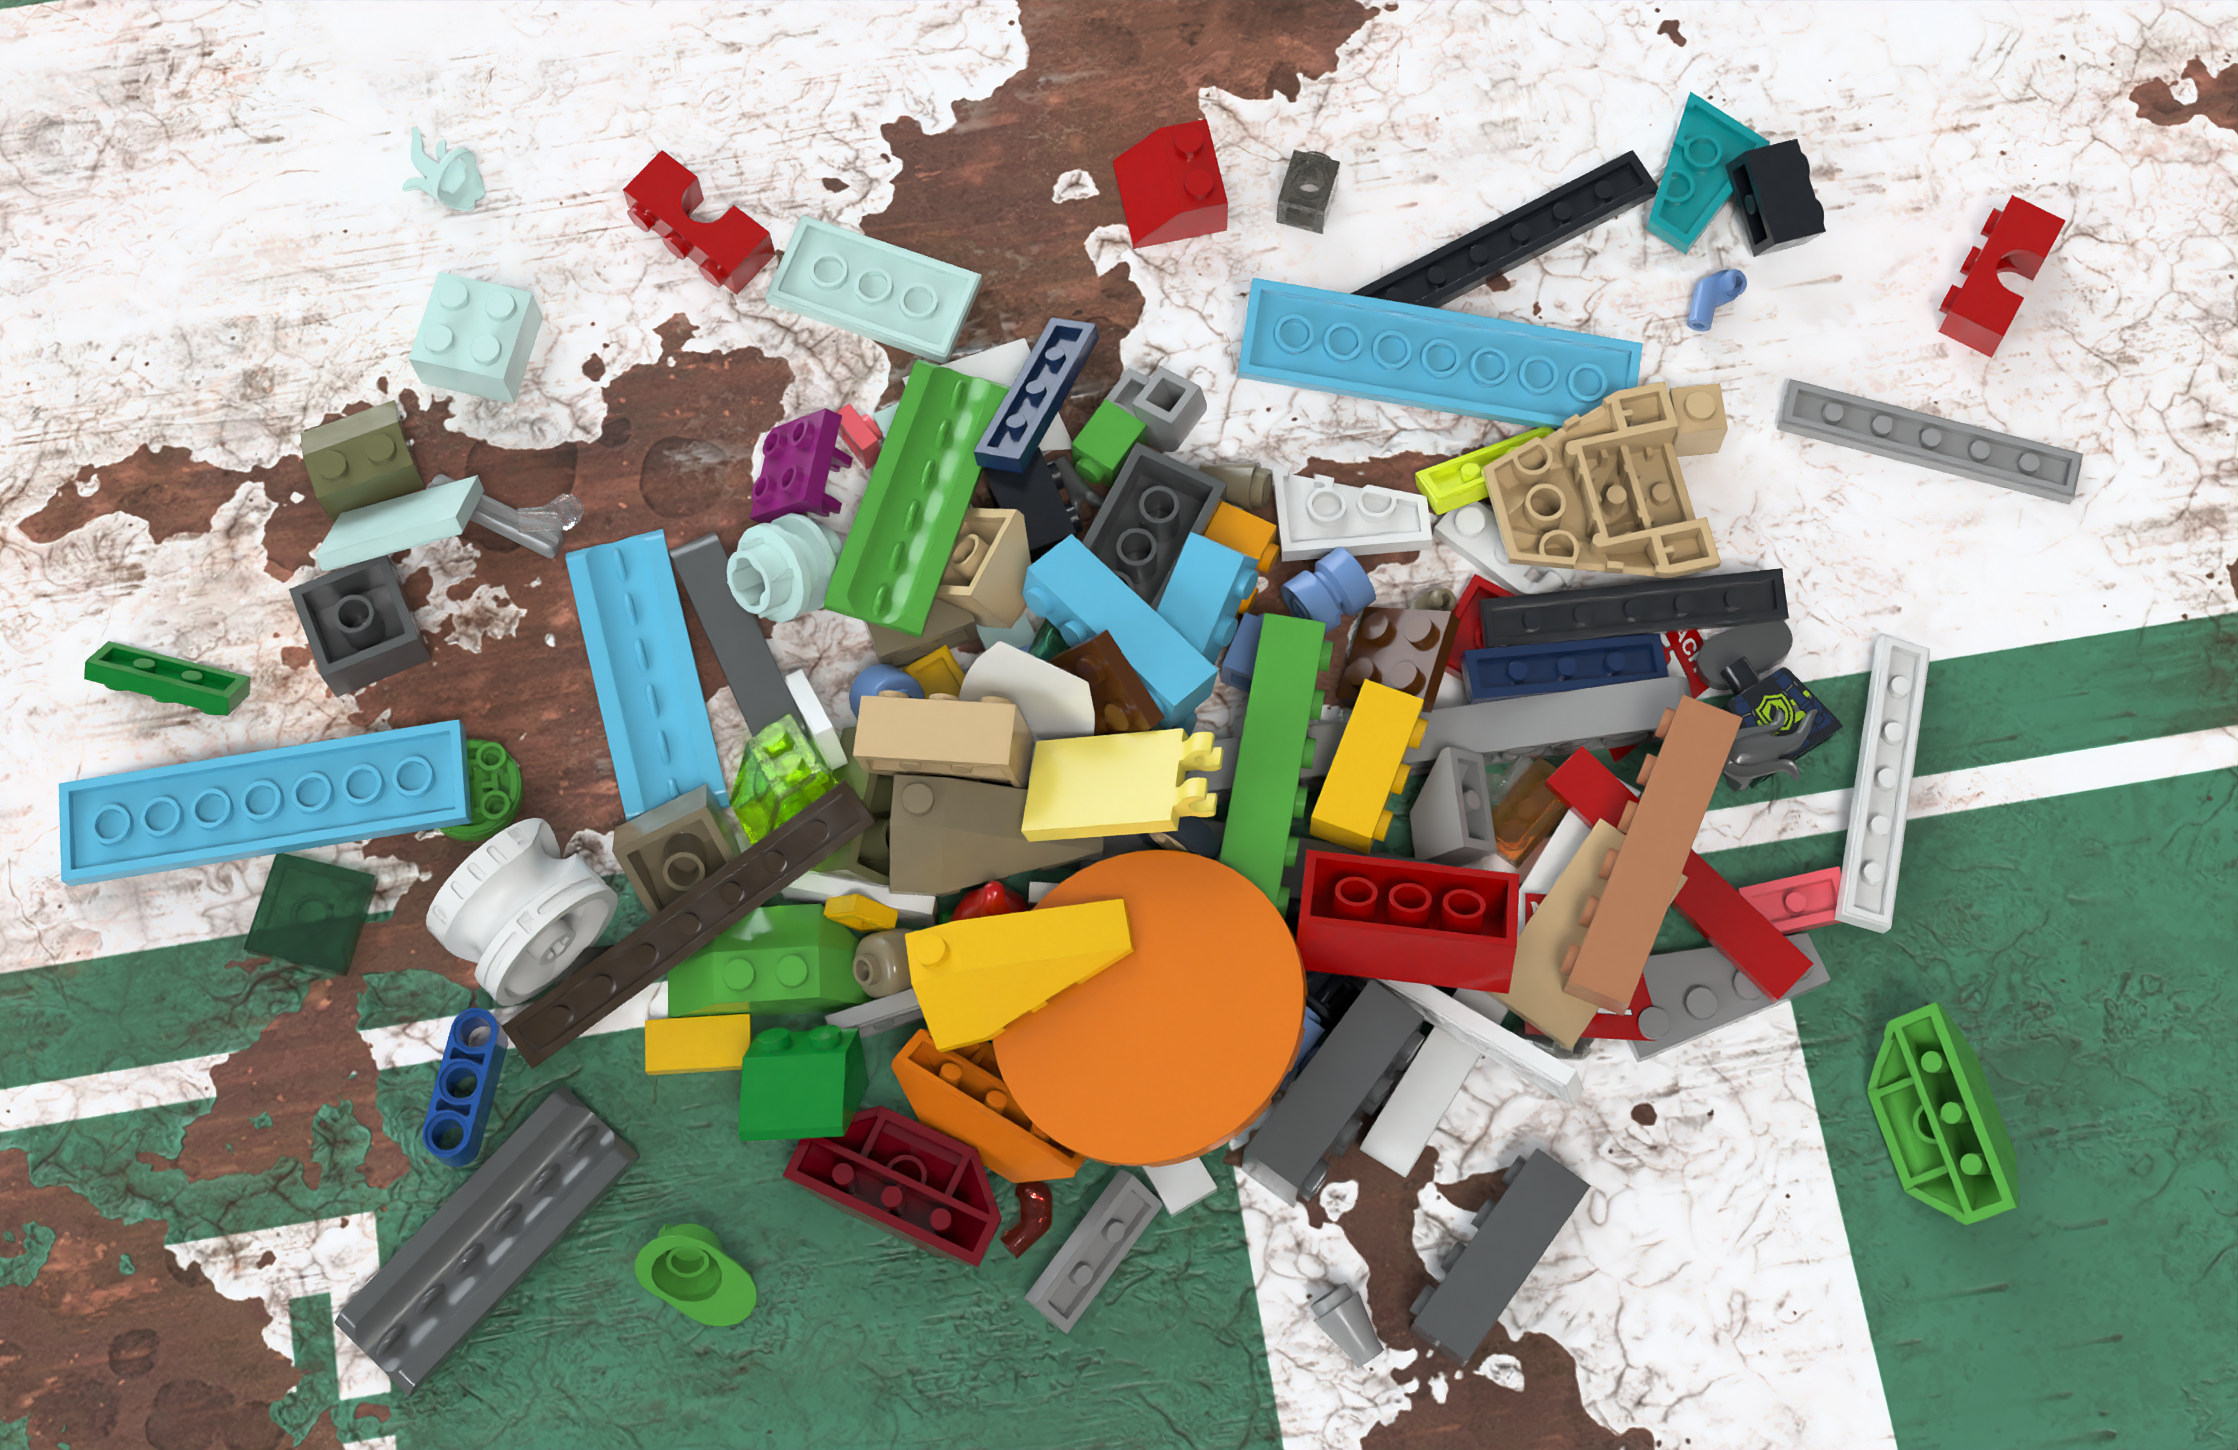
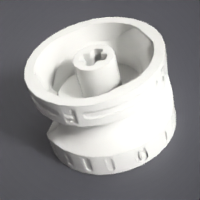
[426,818,618,1006]

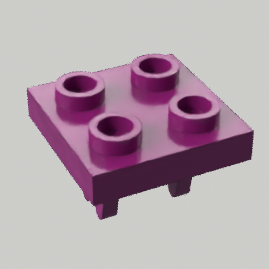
[750,408,853,524]

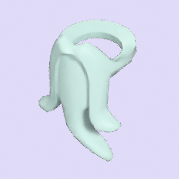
[402,127,485,212]

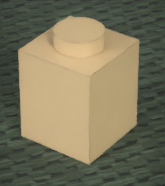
[1669,383,1728,457]

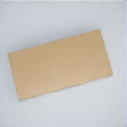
[1483,818,1688,1051]

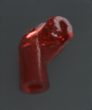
[999,1181,1053,1259]

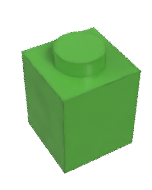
[1071,399,1147,488]

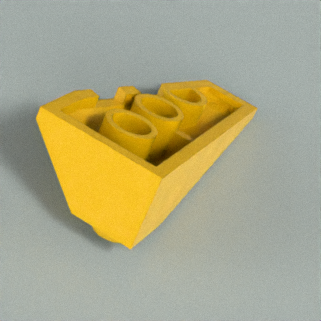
[905,898,1134,1053]

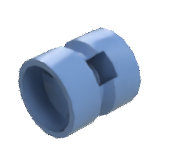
[1280,547,1376,636]

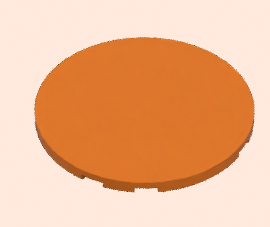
[992,850,1308,1168]

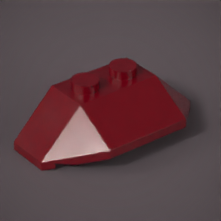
[782,1105,1002,1269]

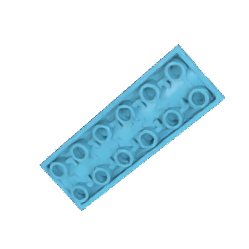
[565,529,731,822]

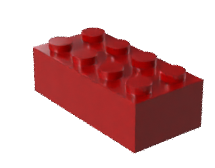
[1296,850,1520,994]

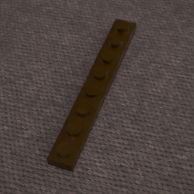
[501,779,877,1069]

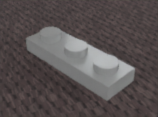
[1024,1169,1163,1334]

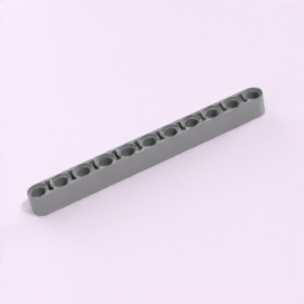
[1185,676,1692,803]

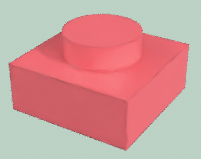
[835,403,883,470]

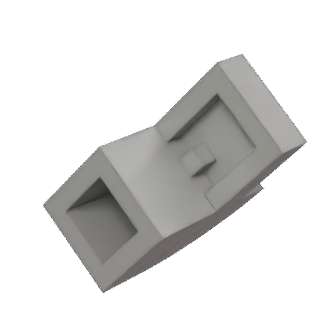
[1101,366,1207,452]

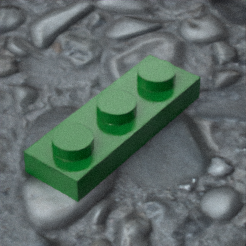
[84,641,250,716]

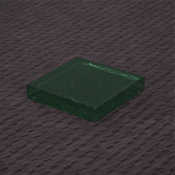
[243,853,379,977]

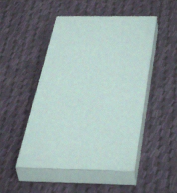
[765,215,982,364]

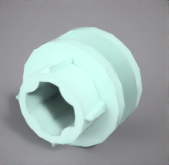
[727,513,843,623]

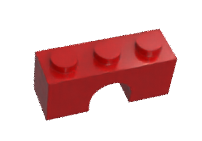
[623,150,775,295]
[1938,195,2066,358]

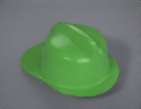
[635,1223,757,1327]

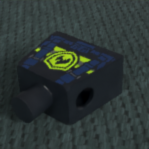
[1720,656,1843,789]

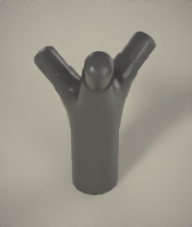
[1055,456,1105,516]

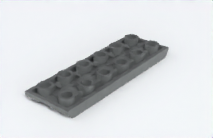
[334,1086,640,1397]

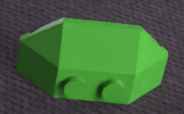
[668,904,876,1019]
[1867,1002,2020,1225]

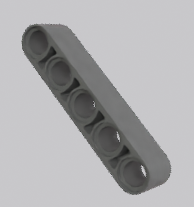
[669,531,812,765]

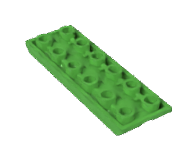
[823,359,1011,638]

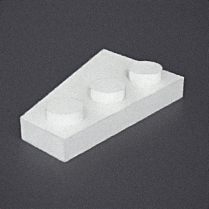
[1272,465,1433,562]

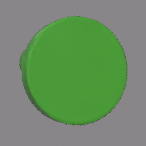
[437,739,524,842]

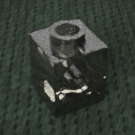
[1276,150,1341,235]

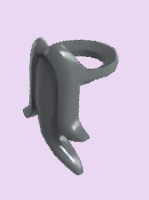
[1722,709,1818,792]

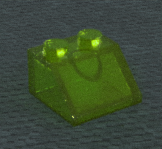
[730,713,838,846]

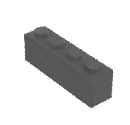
[1409,1148,1591,1369]

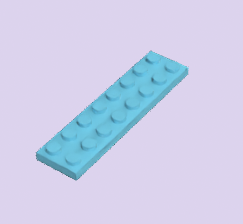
[1236,278,1643,431]
[58,719,472,887]

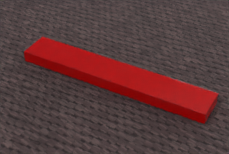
[1544,746,1814,1004]

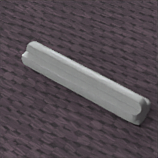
[428,474,564,558]

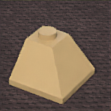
[936,508,1031,629]

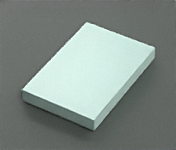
[315,475,484,571]

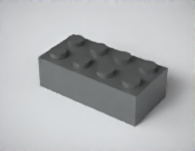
[1045,442,1227,640]
[1242,979,1425,1208]

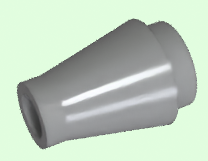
[1310,1282,1384,1368]

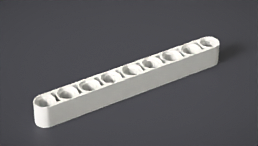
[1360,778,1642,1178]

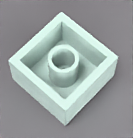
[408,271,543,404]

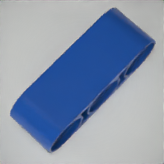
[422,1008,508,1167]

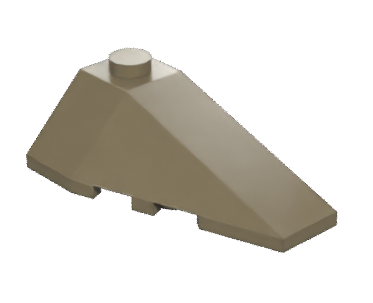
[890,775,1104,897]

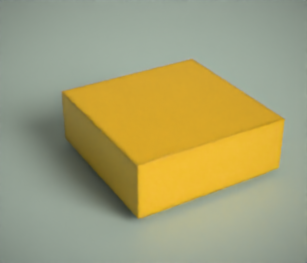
[823,894,899,933]

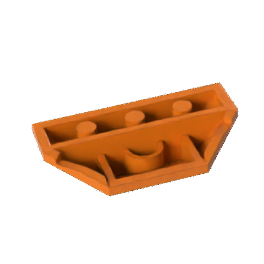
[891,1029,1088,1183]

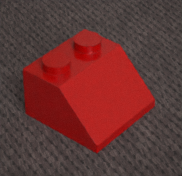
[1113,119,1228,249]

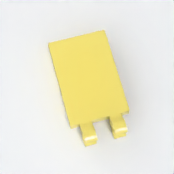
[1021,728,1224,842]

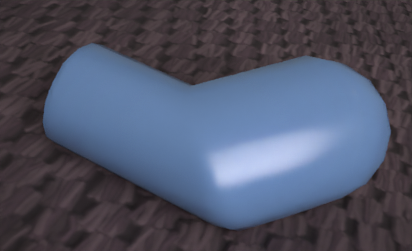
[1687,269,1747,332]

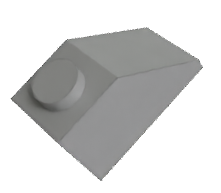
[1409,747,1497,867]

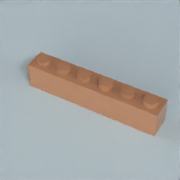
[1559,694,1743,1016]

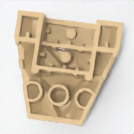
[1483,381,1721,578]

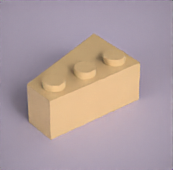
[853,690,1034,790]

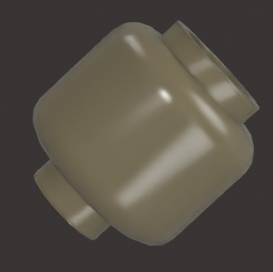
[852,927,914,1000]

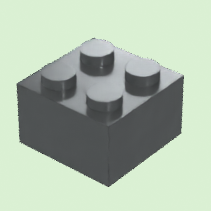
[289,555,432,697]

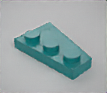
[1646,91,1770,255]

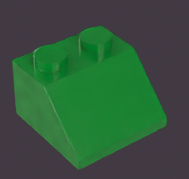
[738,1025,869,1141]

